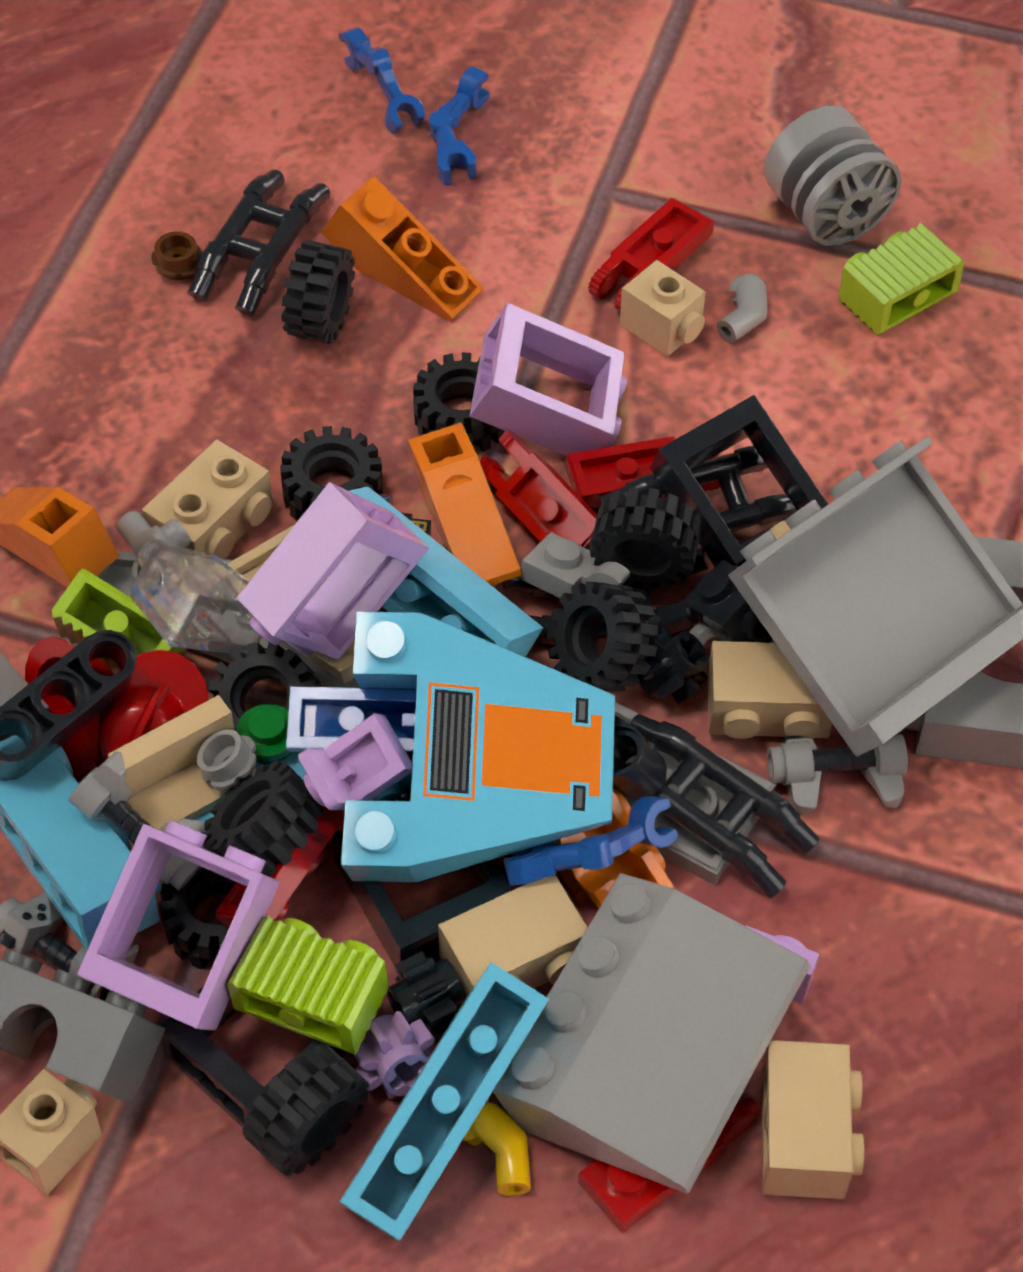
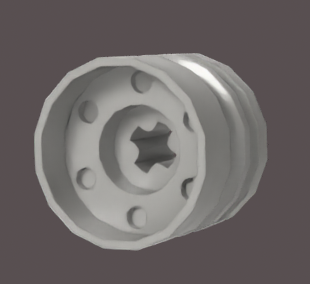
[763,106,902,246]

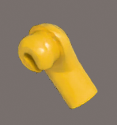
[463,1102,531,1196]

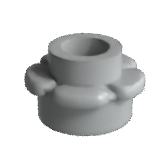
[197,729,257,790]

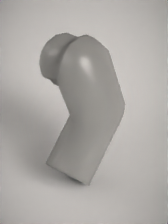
[717,273,767,343]
[116,511,190,565]

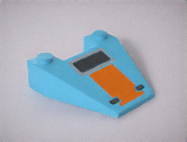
[341,612,615,882]

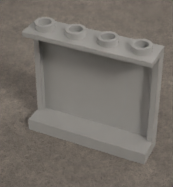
[728,436,1023,757]

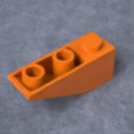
[321,176,484,322]
[408,423,522,586]
[0,487,119,588]

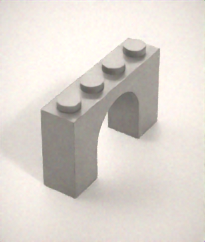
[906,536,1023,768]

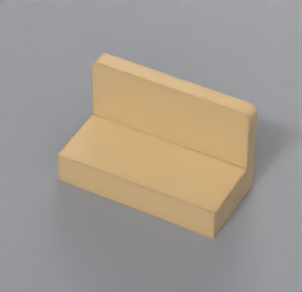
[108,695,257,829]

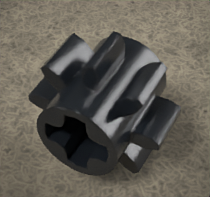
[636,626,709,705]
[387,951,467,1037]

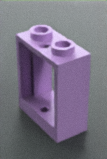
[470,302,627,456]
[237,482,429,660]
[77,820,280,1031]

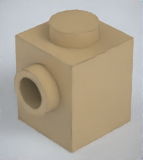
[619,260,706,357]
[0,1069,103,1195]

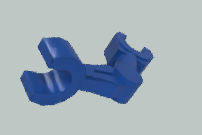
[338,27,425,134]
[429,66,490,185]
[504,796,678,885]

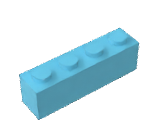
[338,486,543,657]
[0,735,162,951]
[338,962,549,1241]

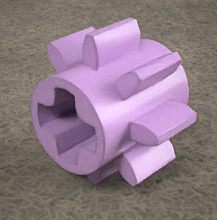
[354,1011,435,1098]

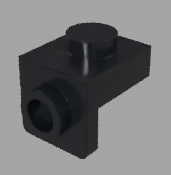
[682,560,772,643]

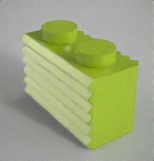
[838,223,965,335]
[52,568,188,672]
[227,916,389,1054]

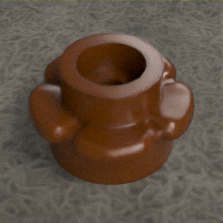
[151,231,202,280]

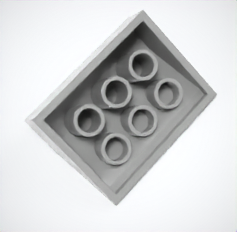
[493,873,810,1194]

